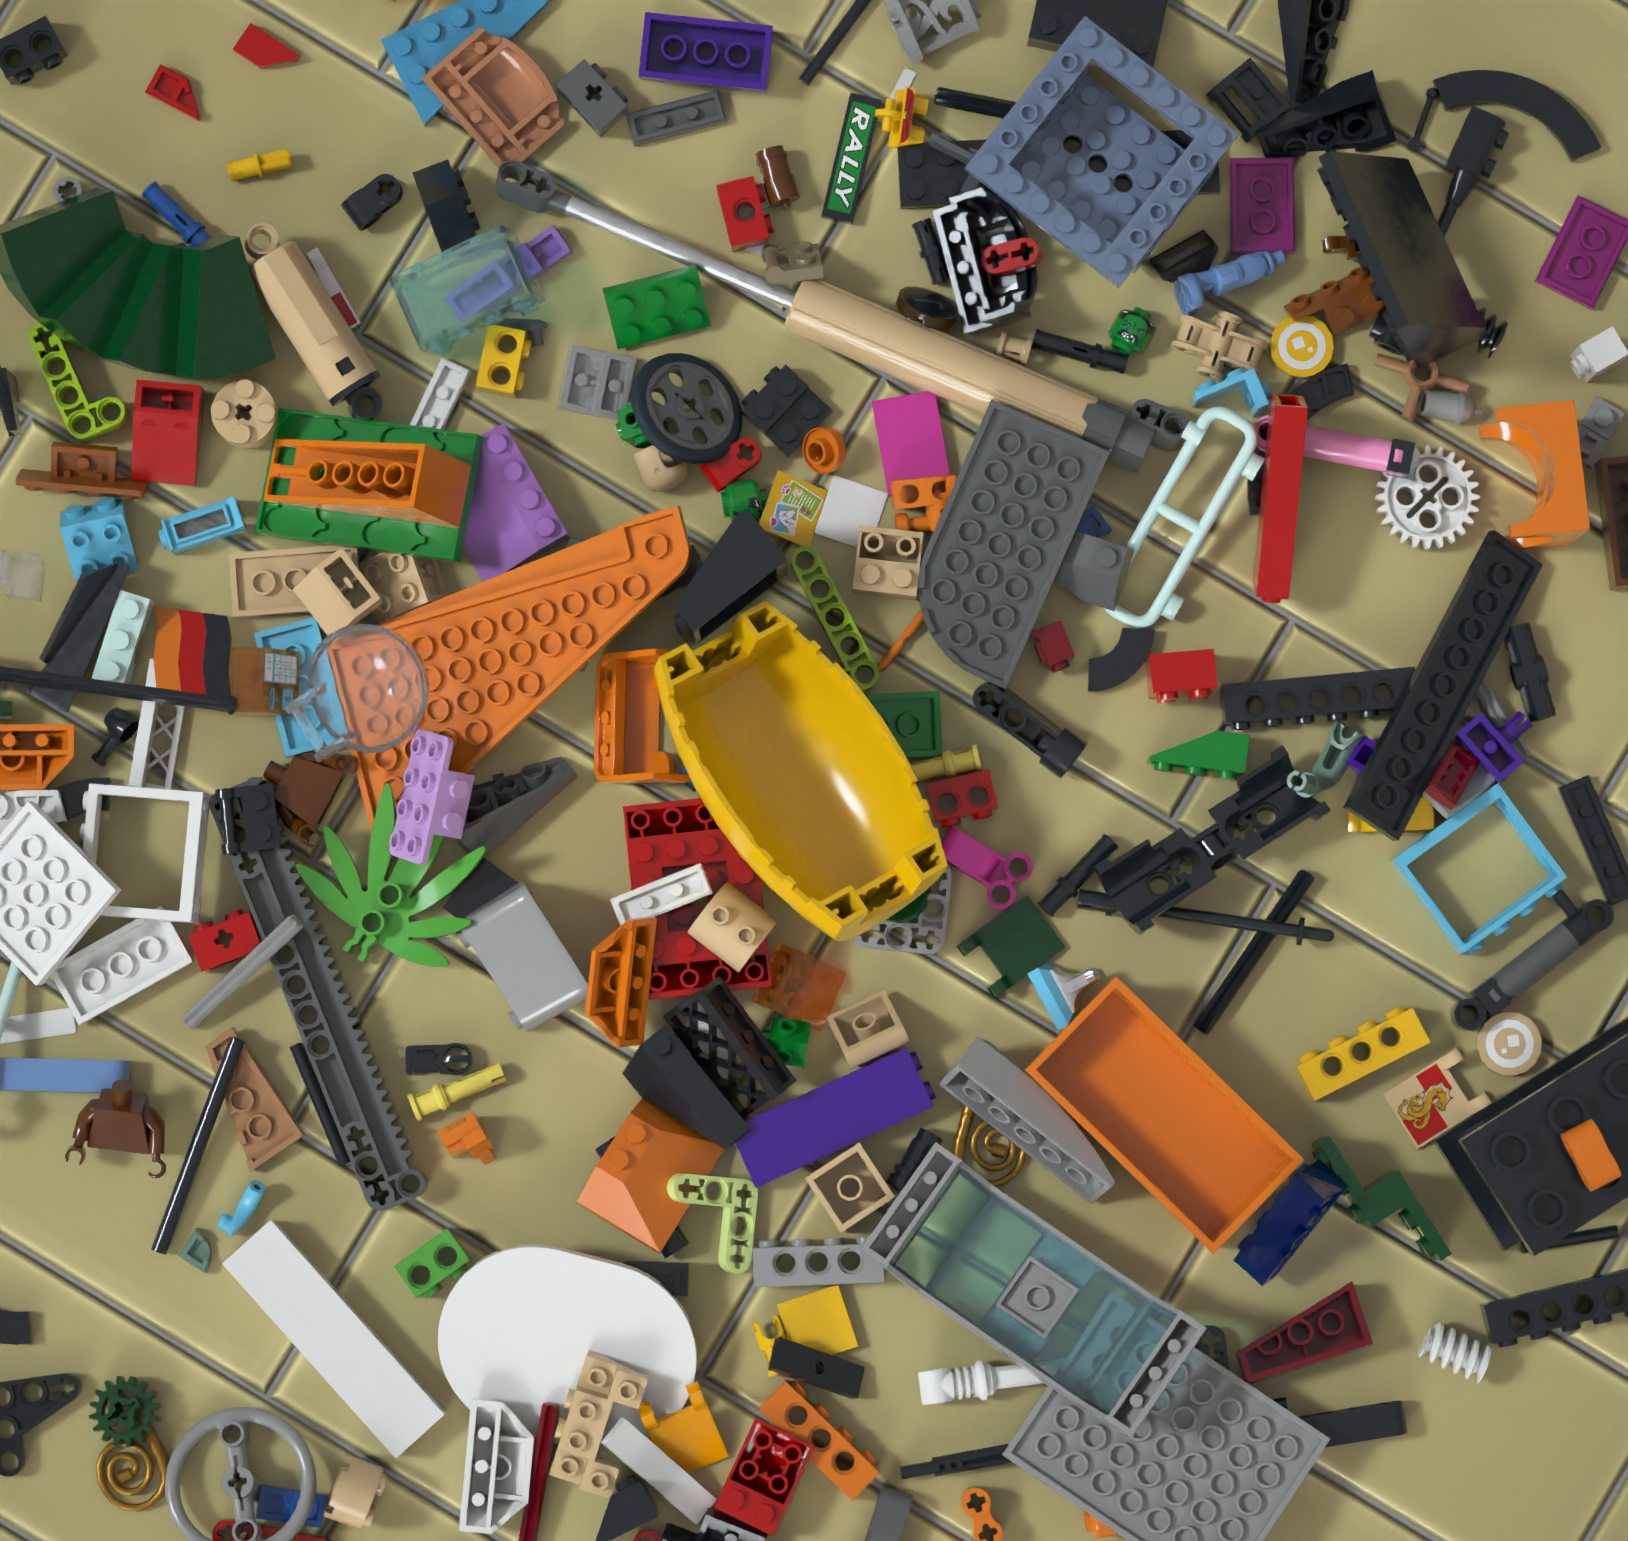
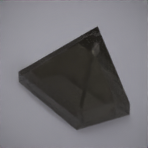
[1148,229,1219,283]

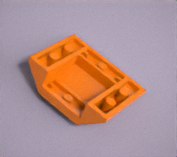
[576,1098,725,1254]

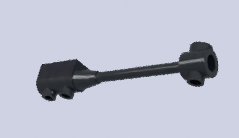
[1369,105,1510,355]

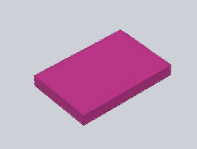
[872,391,950,497]

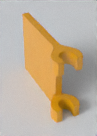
[638,1381,729,1473]

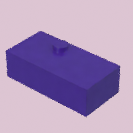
[638,12,774,93]

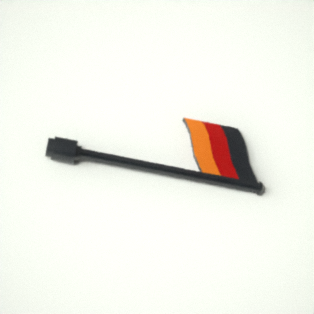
[0,606,238,715]

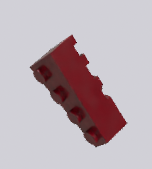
[1236,1281,1373,1385]

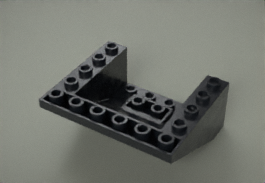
[1317,151,1489,369]

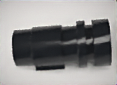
[886,1127,943,1192]

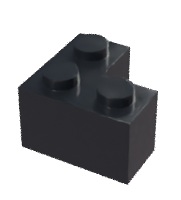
[412,159,481,257]

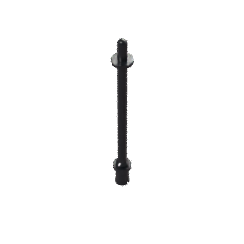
[1077,888,1334,946]

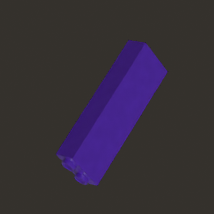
[736,1047,936,1188]

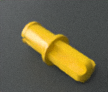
[227,149,292,182]

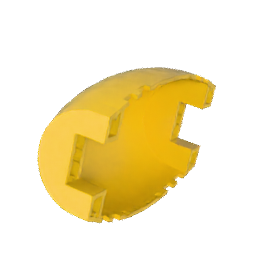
[653,600,948,942]

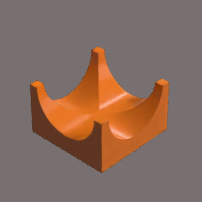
[1479,399,1590,550]

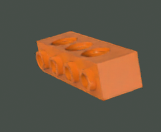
[758,1380,880,1501]

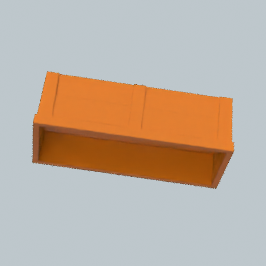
[1025,976,1304,1254]

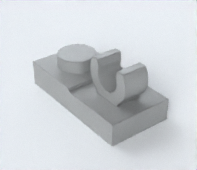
[1578,396,1625,469]

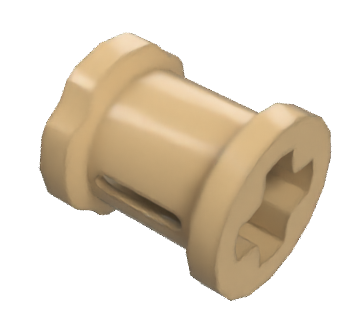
[996,331,1033,367]

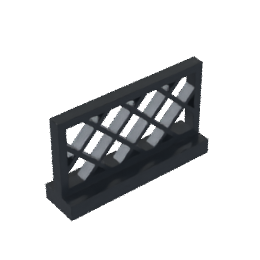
[663,976,797,1118]

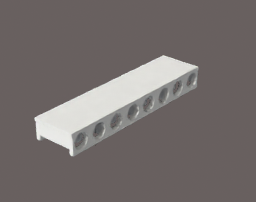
[222,1220,446,1458]

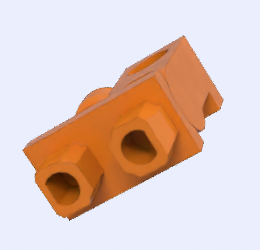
[890,473,957,532]

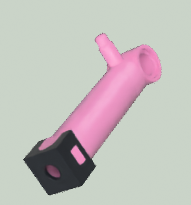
[1254,415,1415,479]

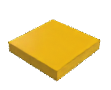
[776,1284,858,1355]

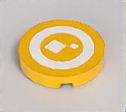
[1269,315,1334,379]

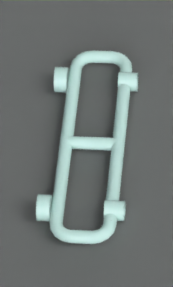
[1104,406,1265,629]

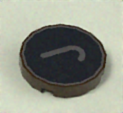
[895,287,959,330]

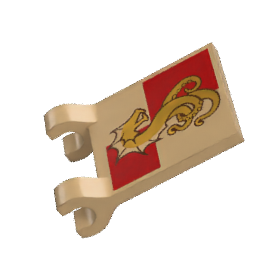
[1382,1047,1492,1149]

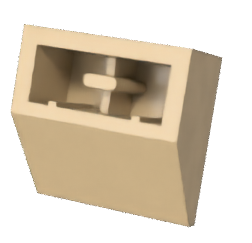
[852,525,924,600]
[293,547,384,641]

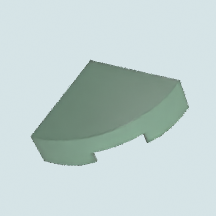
[178,1228,212,1273]

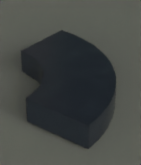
[1088,628,1155,692]

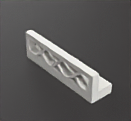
[128,658,186,790]

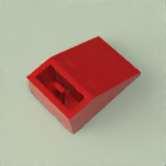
[131,379,206,486]
[714,1418,815,1536]

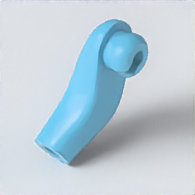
[218,1180,265,1236]

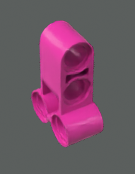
[941,826,1033,911]

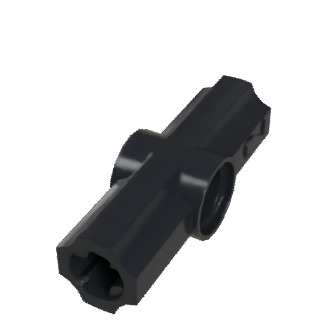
[1504,623,1556,723]

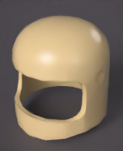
[632,433,687,492]

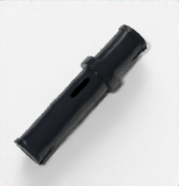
[1031,329,1129,375]
[1037,834,1119,917]

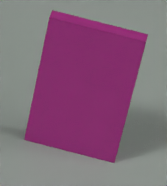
[1229,157,1295,255]
[1534,195,1628,310]

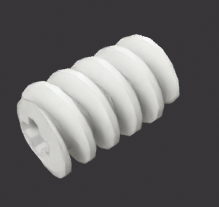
[1417,1322,1492,1384]

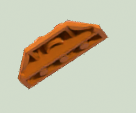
[0,724,75,791]
[585,917,657,1047]

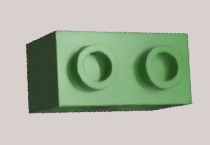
[394,1228,472,1299]

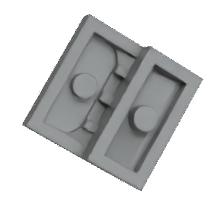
[557,345,637,420]

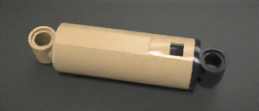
[244,222,382,420]

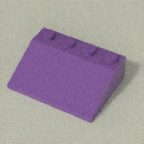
[462,423,569,581]

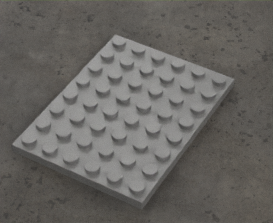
[1002,1292,1330,1541]

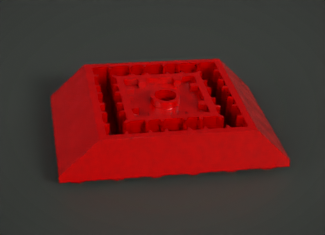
[623,798,772,1000]

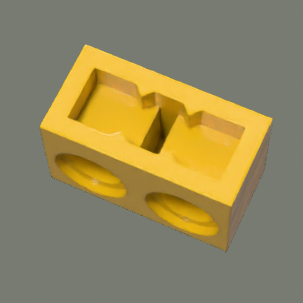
[476,324,532,398]

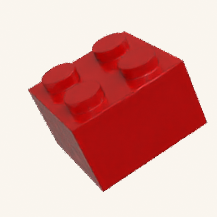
[1145,649,1218,704]

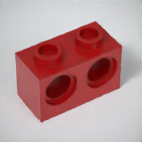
[926,769,998,828]

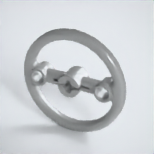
[165,1407,317,1541]

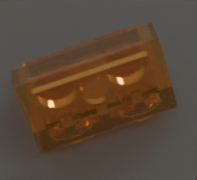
[752,943,846,1031]

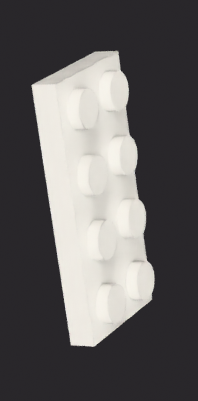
[51,905,194,1025]

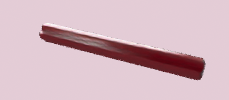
[518,1402,560,1541]

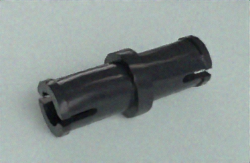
[912,218,950,285]

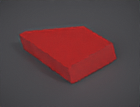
[233,23,300,69]
[145,64,200,121]

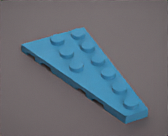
[381,0,552,126]

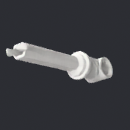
[918,1357,1067,1405]

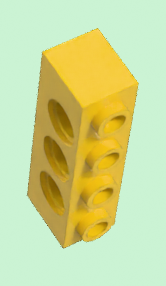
[1294,1005,1430,1101]

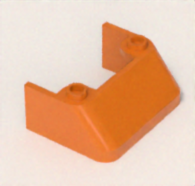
[594,648,692,784]

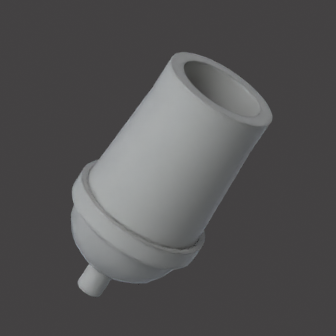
[1420,390,1482,424]

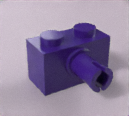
[1455,711,1533,785]

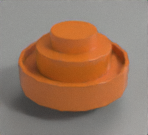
[802,426,846,474]

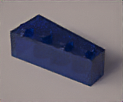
[1233,1160,1349,1286]

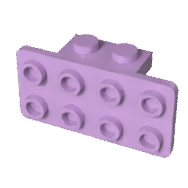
[389,729,475,865]

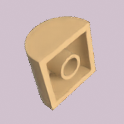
[687,881,779,973]
[826,989,910,1069]

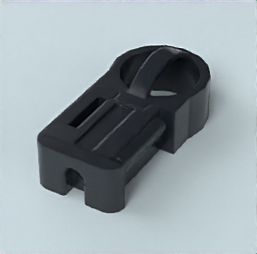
[405,1043,473,1075]

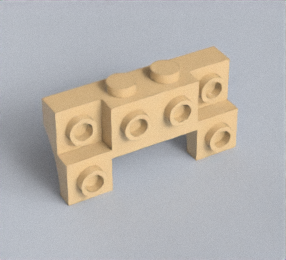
[549,1350,649,1499]

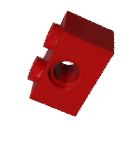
[716,176,774,252]

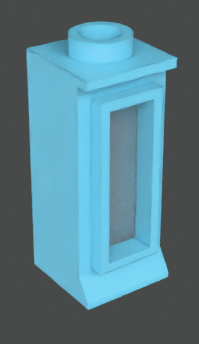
[158,496,247,555]

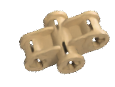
[1170,310,1269,381]

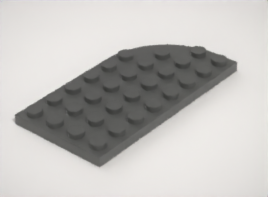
[918,400,1110,689]

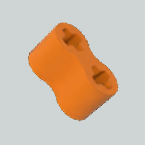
[1560,1119,1622,1192]
[961,1486,1003,1541]

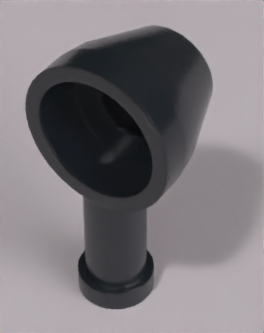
[91,707,140,767]

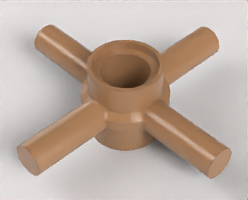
[1374,353,1470,421]

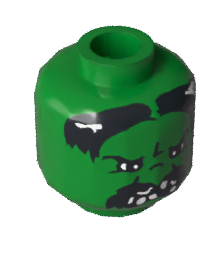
[1108,307,1156,357]
[721,479,767,521]

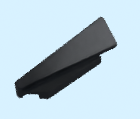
[29,558,129,712]

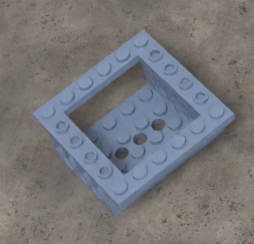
[965,16,1239,289]

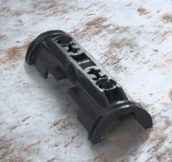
[1094,745,1331,935]

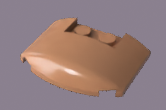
[422,27,564,168]

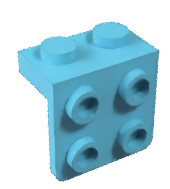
[1191,367,1271,417]
[60,497,138,582]

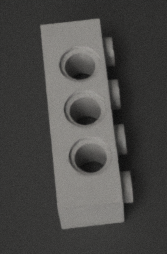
[752,1237,884,1287]

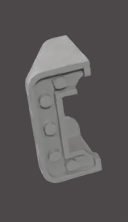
[456,880,588,1032]

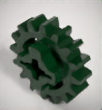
[89,1376,161,1447]

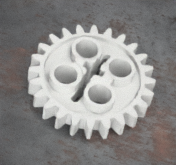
[1374,445,1480,550]

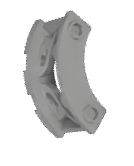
[882,0,981,64]

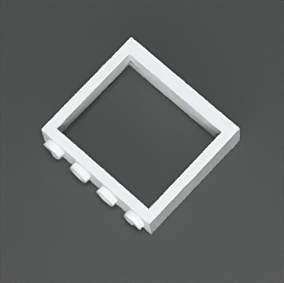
[79,783,210,924]

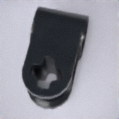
[341,174,403,231]

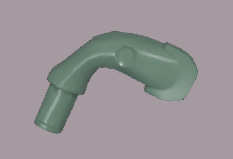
[1287,720,1368,798]

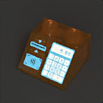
[230,647,300,717]

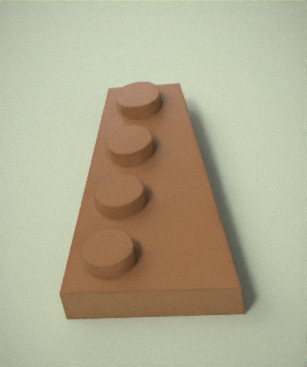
[205,1027,305,1172]

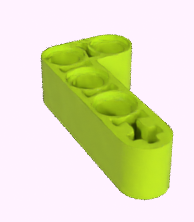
[29,323,130,443]

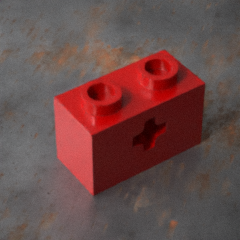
[188,909,263,973]

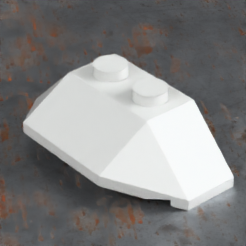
[459,1399,534,1534]

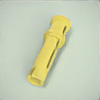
[909,744,982,781]
[407,1062,507,1121]

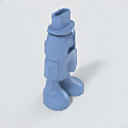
[1174,250,1285,316]

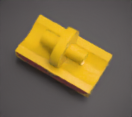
[874,87,929,149]

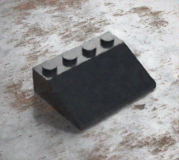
[1027,0,1168,68]

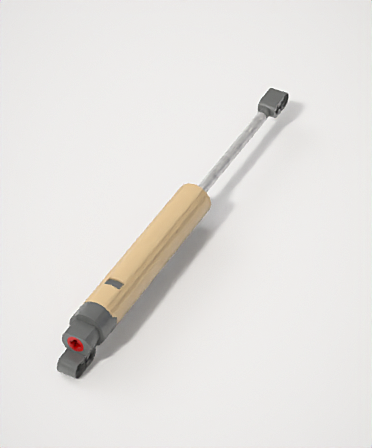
[496,160,1189,472]

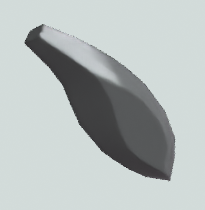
[486,318,548,347]

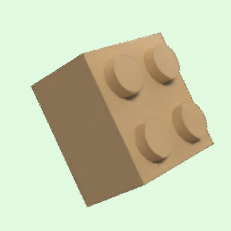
[805,1143,895,1233]

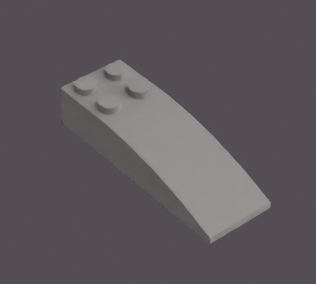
[938,1036,1115,1204]

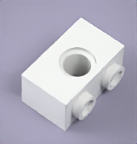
[1570,326,1628,383]

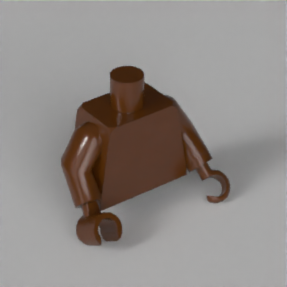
[263,751,359,848]
[65,1080,166,1178]

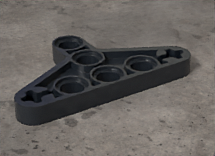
[0,1373,82,1477]

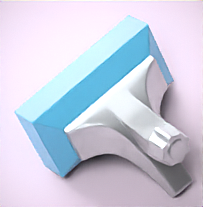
[1027,962,1100,1031]

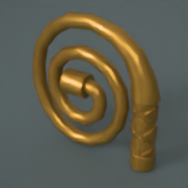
[952,1105,1027,1187]
[96,1423,170,1512]

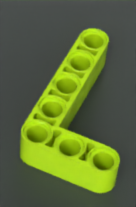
[790,546,879,693]

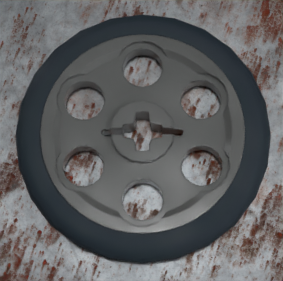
[632,353,742,464]

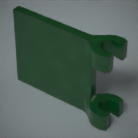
[956,895,1065,999]

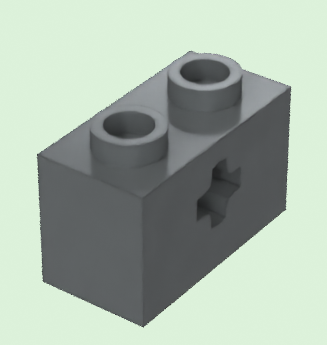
[556,59,628,137]

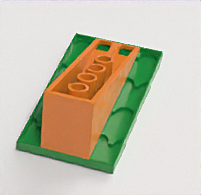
[255,408,484,562]

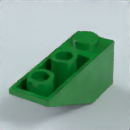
[1147,731,1250,780]

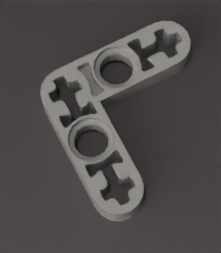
[852,866,952,955]

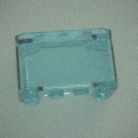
[389,226,546,357]

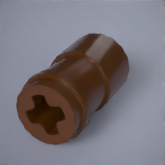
[756,145,800,209]

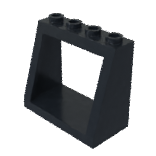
[673,508,787,645]

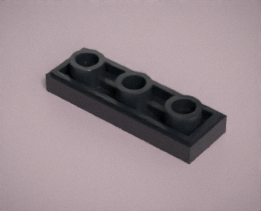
[768,1337,865,1399]

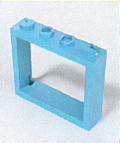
[1390,783,1567,955]

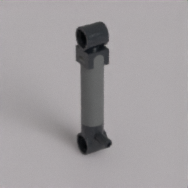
[1450,890,1614,1031]

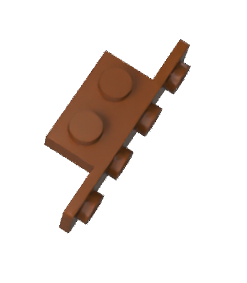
[1284,267,1387,335]
[16,441,148,500]

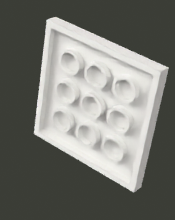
[0,801,121,986]

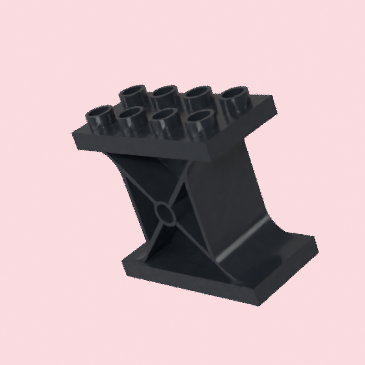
[1432,1016,1628,1256]

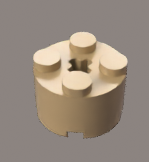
[211,379,278,449]
[323,1454,387,1530]

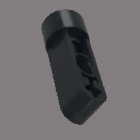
[973,681,1088,779]

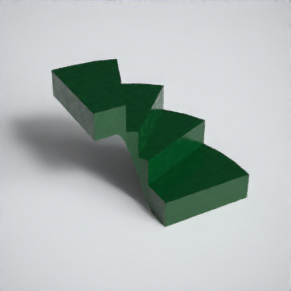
[0,188,276,379]

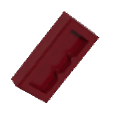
[1424,743,1480,810]

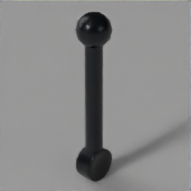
[1407,88,1439,151]

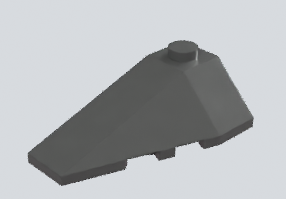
[1054,531,1134,611]

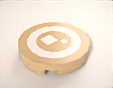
[1476,1012,1542,1076]

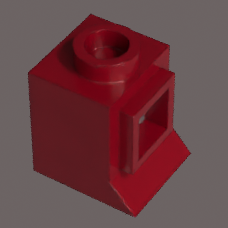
[1029,620,1075,673]

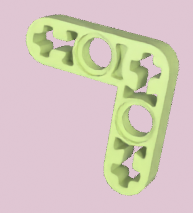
[667,1173,758,1274]

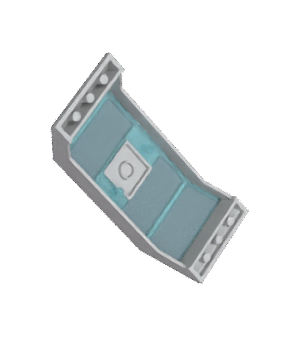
[860,1142,1207,1438]

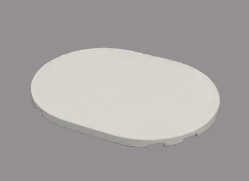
[438,1244,697,1452]

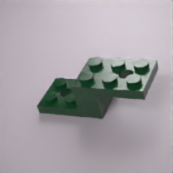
[1312,1136,1452,1261]

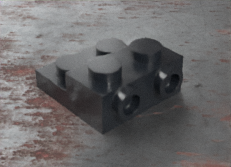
[741,364,832,458]

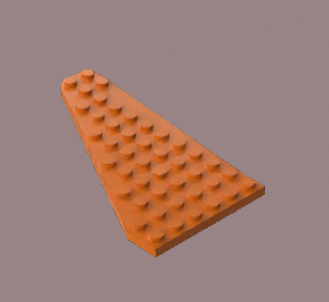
[323,506,692,829]

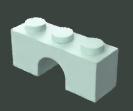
[91,590,155,684]

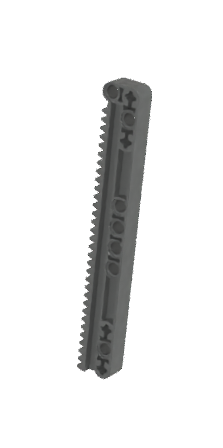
[209,777,428,1211]

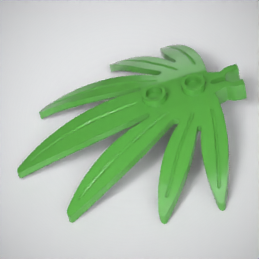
[295,784,487,967]

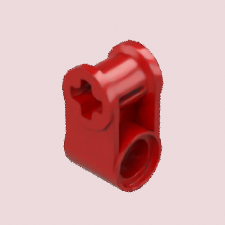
[699,438,761,493]

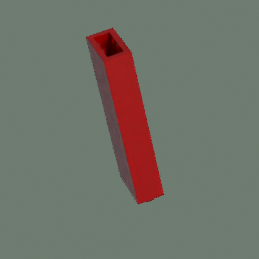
[1252,394,1308,603]

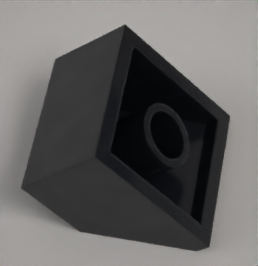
[596,1475,660,1541]

